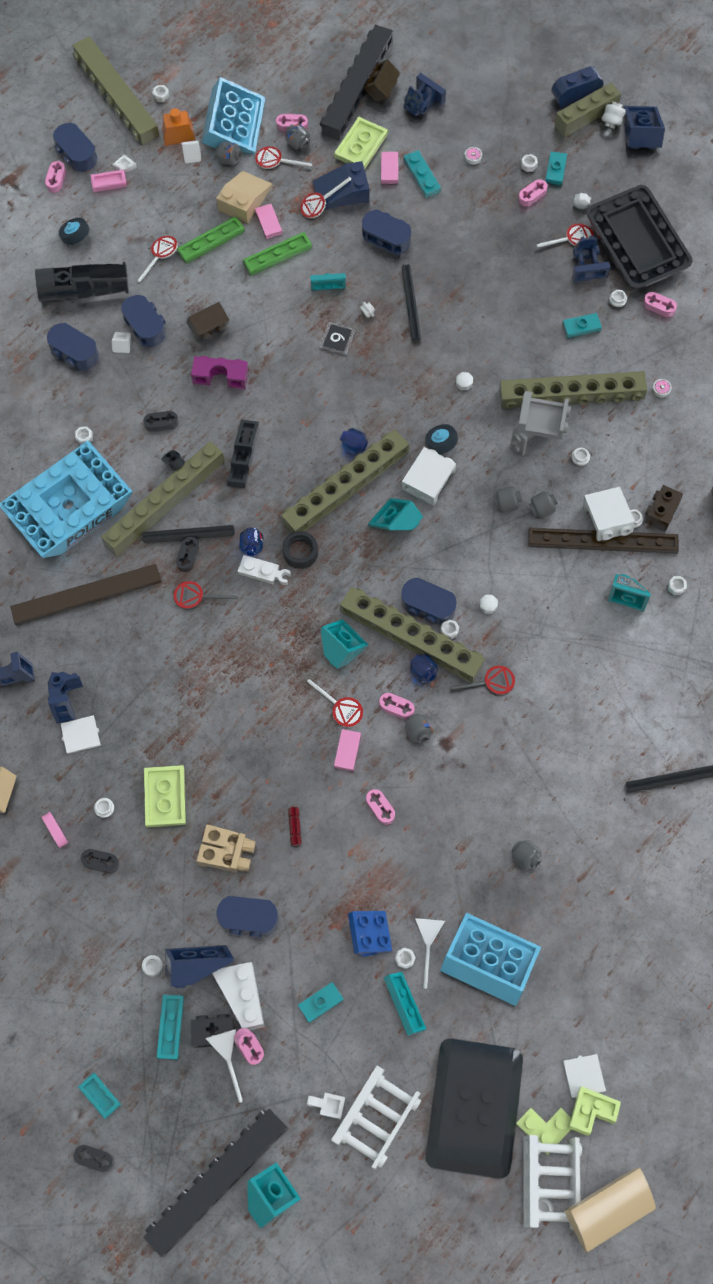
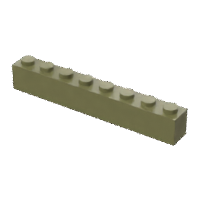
[72,36,160,146]
[101,441,225,557]

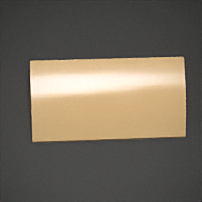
[564,1168,656,1253]

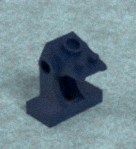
[403,73,446,116]
[572,236,610,282]
[0,652,35,686]
[48,672,83,724]

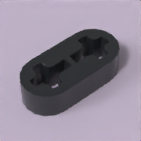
[143,411,179,432]
[161,450,185,471]
[176,537,199,572]
[81,849,119,873]
[73,1145,114,1172]

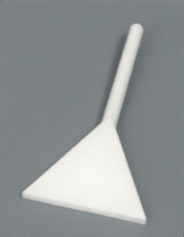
[415,918,445,989]
[206,1029,243,1103]

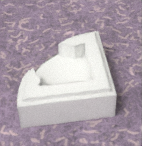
[112,154,137,172]

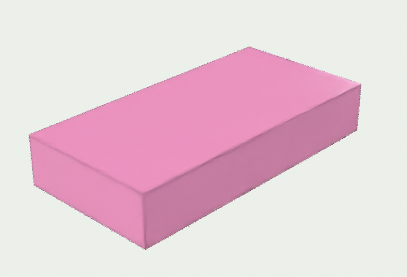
[381,152,398,184]
[90,169,127,192]
[255,204,282,239]
[334,729,361,771]

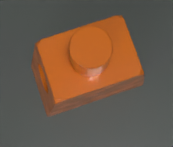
[162,108,196,146]

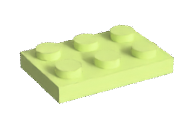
[334,117,388,169]
[144,765,186,827]

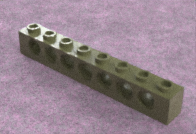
[499,371,647,409]
[281,430,409,533]
[340,587,485,683]

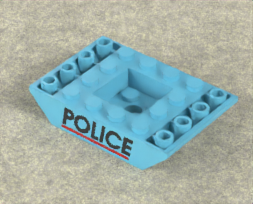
[0,441,133,558]

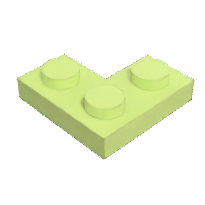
[568,1086,621,1136]
[516,1108,571,1155]

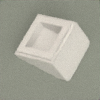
[182,141,201,163]
[112,332,132,353]

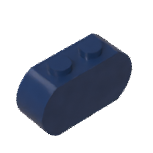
[551,66,604,108]
[53,123,97,172]
[362,210,411,255]
[121,295,166,347]
[47,323,99,370]
[401,578,457,625]
[216,896,279,939]

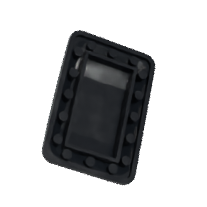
[587,185,693,290]
[425,1038,523,1179]

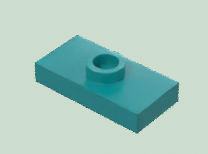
[545,151,567,185]
[310,273,346,291]
[562,313,602,338]
[298,982,344,1023]
[78,1072,122,1120]

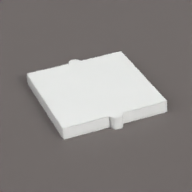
[61,715,101,754]
[563,1054,606,1098]

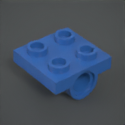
[348,911,392,957]

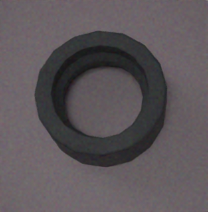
[282,531,318,569]

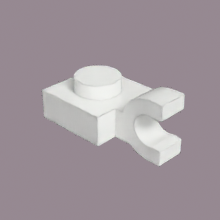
[307,1093,345,1119]

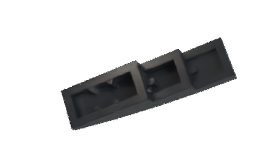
[227,419,259,488]

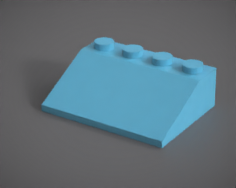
[201,77,265,154]
[440,913,541,1006]

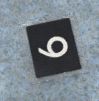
[319,322,356,356]

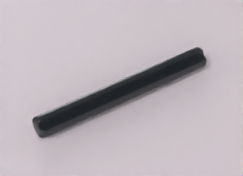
[402,264,421,342]
[142,525,235,543]
[625,765,713,793]

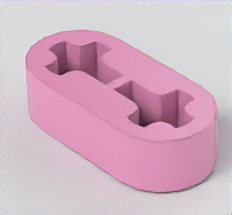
[276,114,308,132]
[45,161,66,193]
[518,180,548,207]
[643,292,677,317]
[379,693,415,720]
[366,789,395,825]
[41,812,68,848]
[234,1028,264,1065]

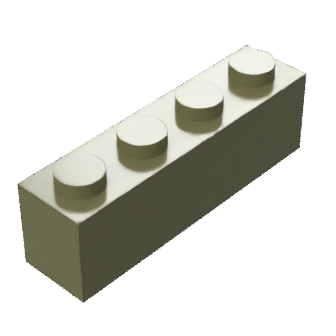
[555,82,621,138]

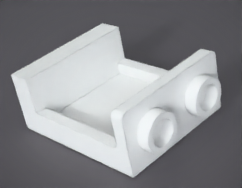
[402,447,456,506]
[583,487,635,541]

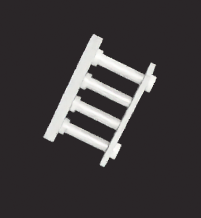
[331,1066,421,1170]
[523,1135,582,1230]

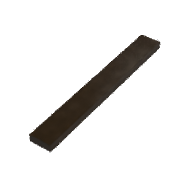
[528,527,679,554]
[10,564,162,625]

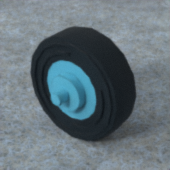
[58,217,89,245]
[425,424,458,454]

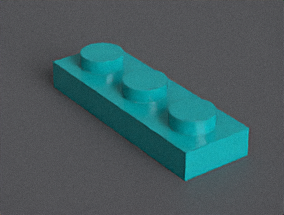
[403,150,441,198]
[384,971,427,1036]
[156,994,184,1060]

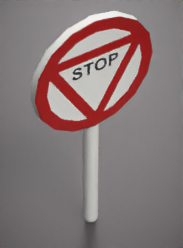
[255,146,312,169]
[300,177,351,218]
[537,223,594,247]
[137,235,178,283]
[307,679,363,727]

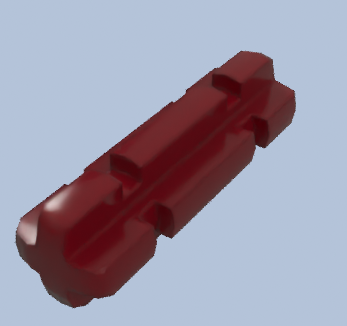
[288,807,301,846]

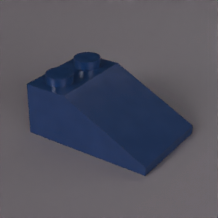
[623,106,665,149]
[313,161,370,210]
[165,945,233,988]

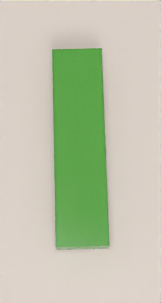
[177,216,245,264]
[243,232,312,276]

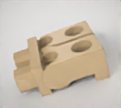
[197,824,256,873]

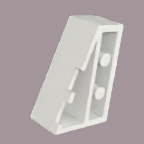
[212,962,265,1030]

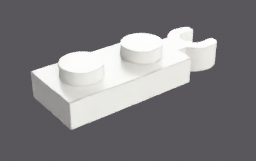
[238,555,291,585]

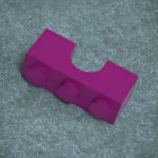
[191,356,249,389]

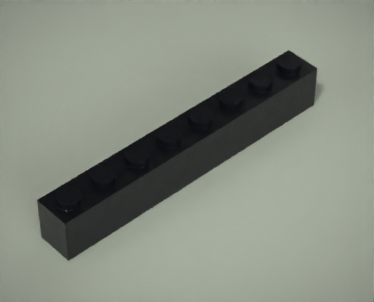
[320,24,393,141]
[143,1108,288,1257]

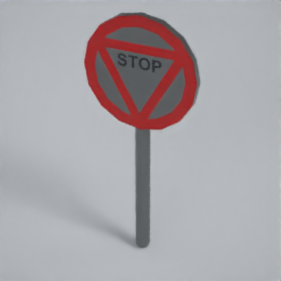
[173,581,239,609]
[449,666,515,695]

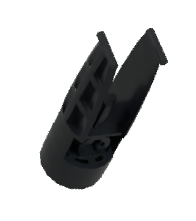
[35,262,129,302]

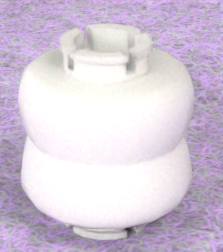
[602,102,626,129]

